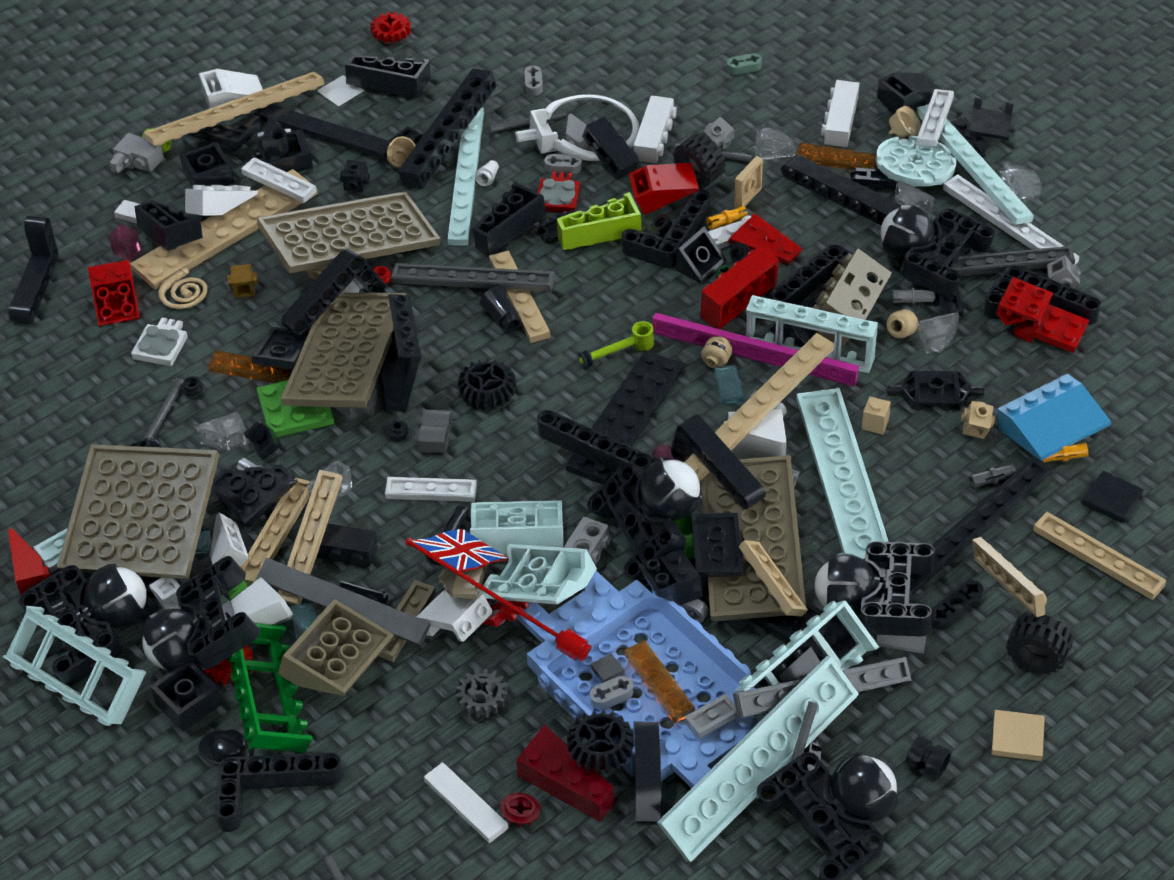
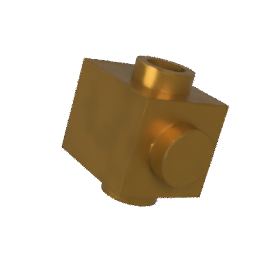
[227,264,258,298]

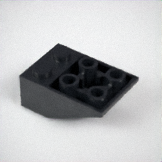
[877,72,942,113]

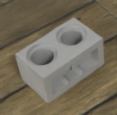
[564,516,611,565]

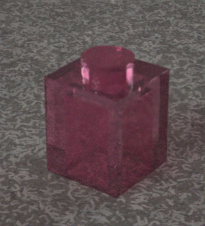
[109,224,141,260]

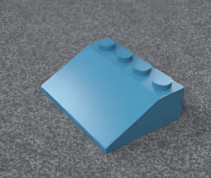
[998,374,1111,461]

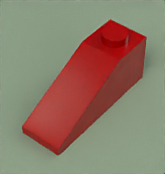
[8,529,50,595]

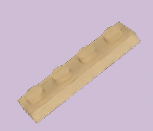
[739,540,808,616]

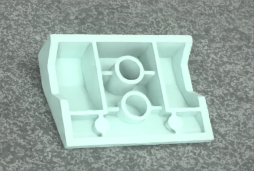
[470,500,563,557]
[479,544,597,604]

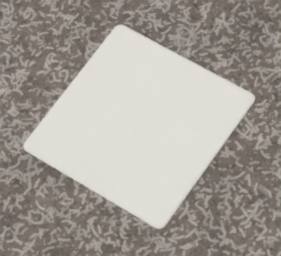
[318,75,364,106]

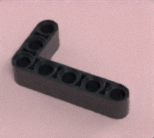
[622,190,711,268]
[9,216,59,323]
[771,244,875,304]
[281,249,385,336]
[984,265,1101,325]
[671,414,766,510]
[215,752,343,832]

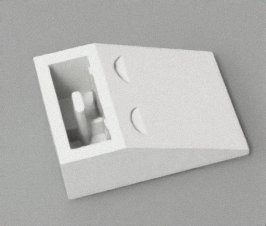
[199,69,263,109]
[185,185,258,215]

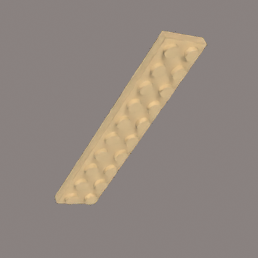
[130,169,318,290]

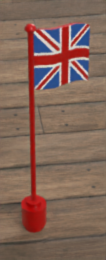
[405,529,592,662]

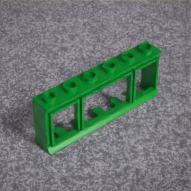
[227,623,313,754]

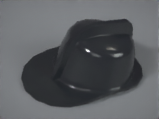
[198,729,254,765]

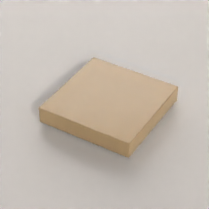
[734,156,763,209]
[991,710,1045,761]

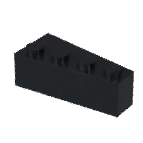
[345,55,431,98]
[472,182,547,256]

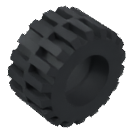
[672,133,726,189]
[1006,613,1073,675]

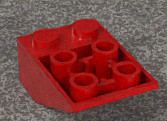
[629,163,699,215]
[87,260,140,326]

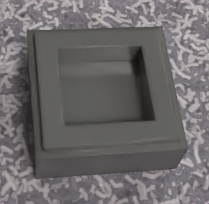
[591,653,625,683]

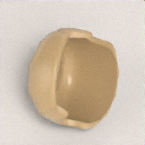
[387,136,416,168]

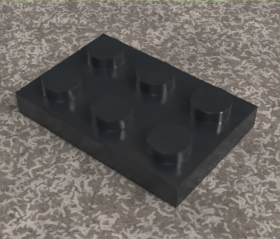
[252,327,309,370]
[691,513,744,577]

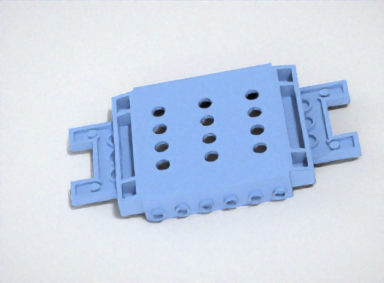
[517,571,759,788]

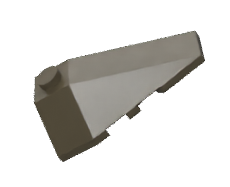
[438,565,487,599]

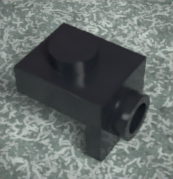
[244,420,280,460]

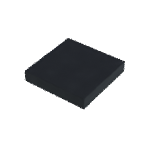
[1081,470,1144,523]

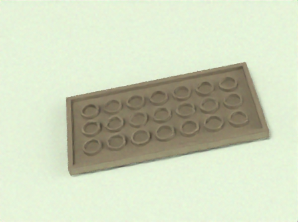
[257,191,441,273]
[281,292,406,408]
[701,455,806,622]

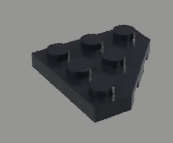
[211,464,298,527]

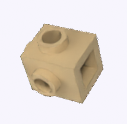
[961,401,995,439]

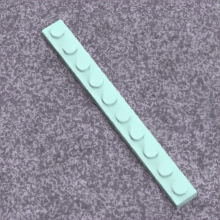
[916,104,1034,225]
[448,108,484,246]

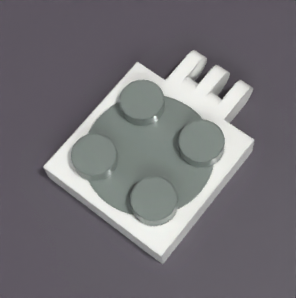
[131,317,188,367]

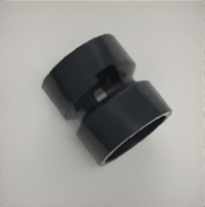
[905,735,952,780]

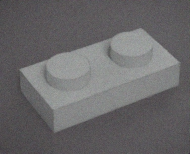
[685,694,738,739]

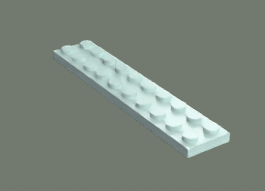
[796,388,889,561]
[657,656,859,862]

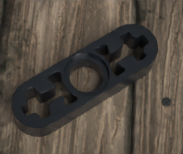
[931,580,983,630]

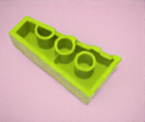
[557,192,642,250]

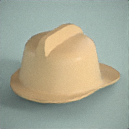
[889,106,921,139]

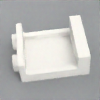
[417,588,492,642]

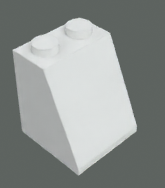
[724,409,786,459]

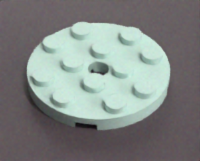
[876,136,956,187]

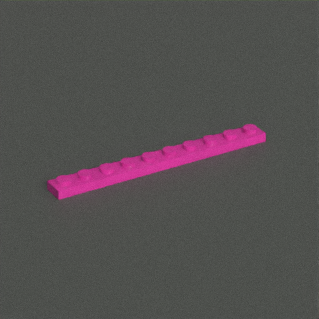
[652,313,859,387]

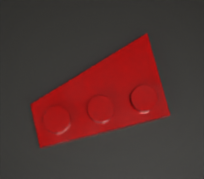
[728,214,802,266]

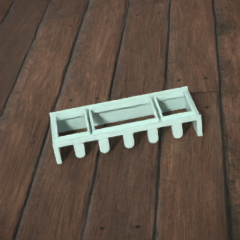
[746,295,878,373]
[734,601,879,722]
[3,606,146,726]

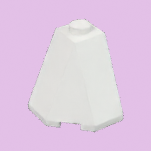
[231,577,293,625]

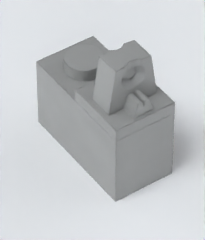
[110,133,164,173]

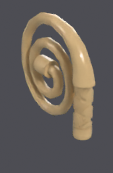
[158,267,208,309]

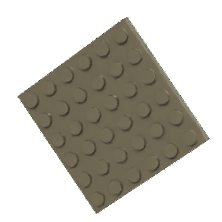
[57,444,220,579]

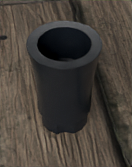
[480,286,522,333]

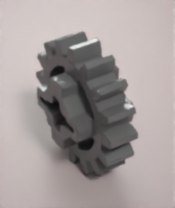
[455,669,508,718]

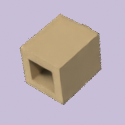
[862,396,891,435]

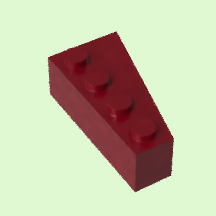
[516,725,614,822]

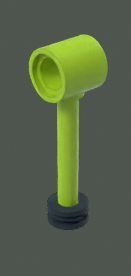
[578,321,654,368]

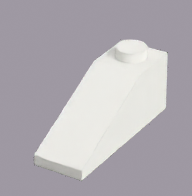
[210,512,249,567]

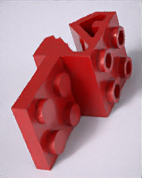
[996,277,1089,353]

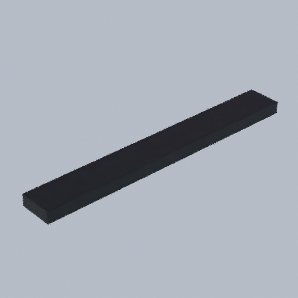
[254,104,392,159]

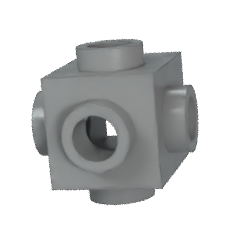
[703,117,734,149]
[1047,256,1081,288]

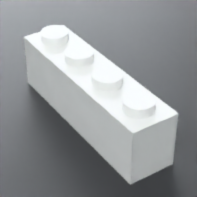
[821,80,859,147]
[633,96,677,164]

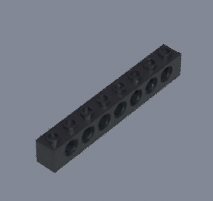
[398,68,497,189]

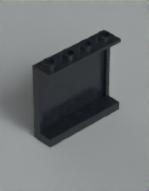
[379,294,421,412]

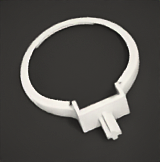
[515,95,639,161]

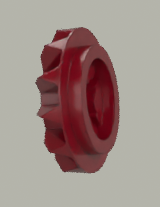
[500,793,540,827]

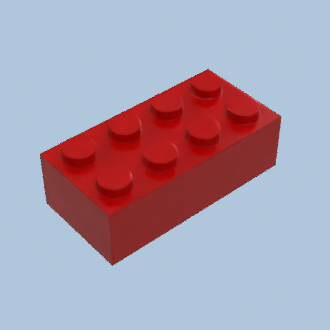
[700,245,779,329]

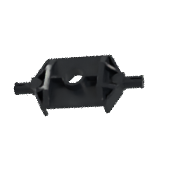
[887,370,984,410]

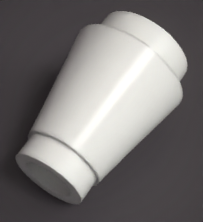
[475,160,499,186]

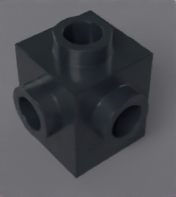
[340,160,370,192]

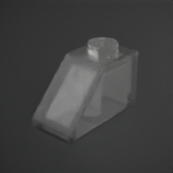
[755,127,797,160]
[916,312,959,354]

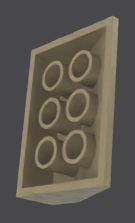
[278,599,394,696]

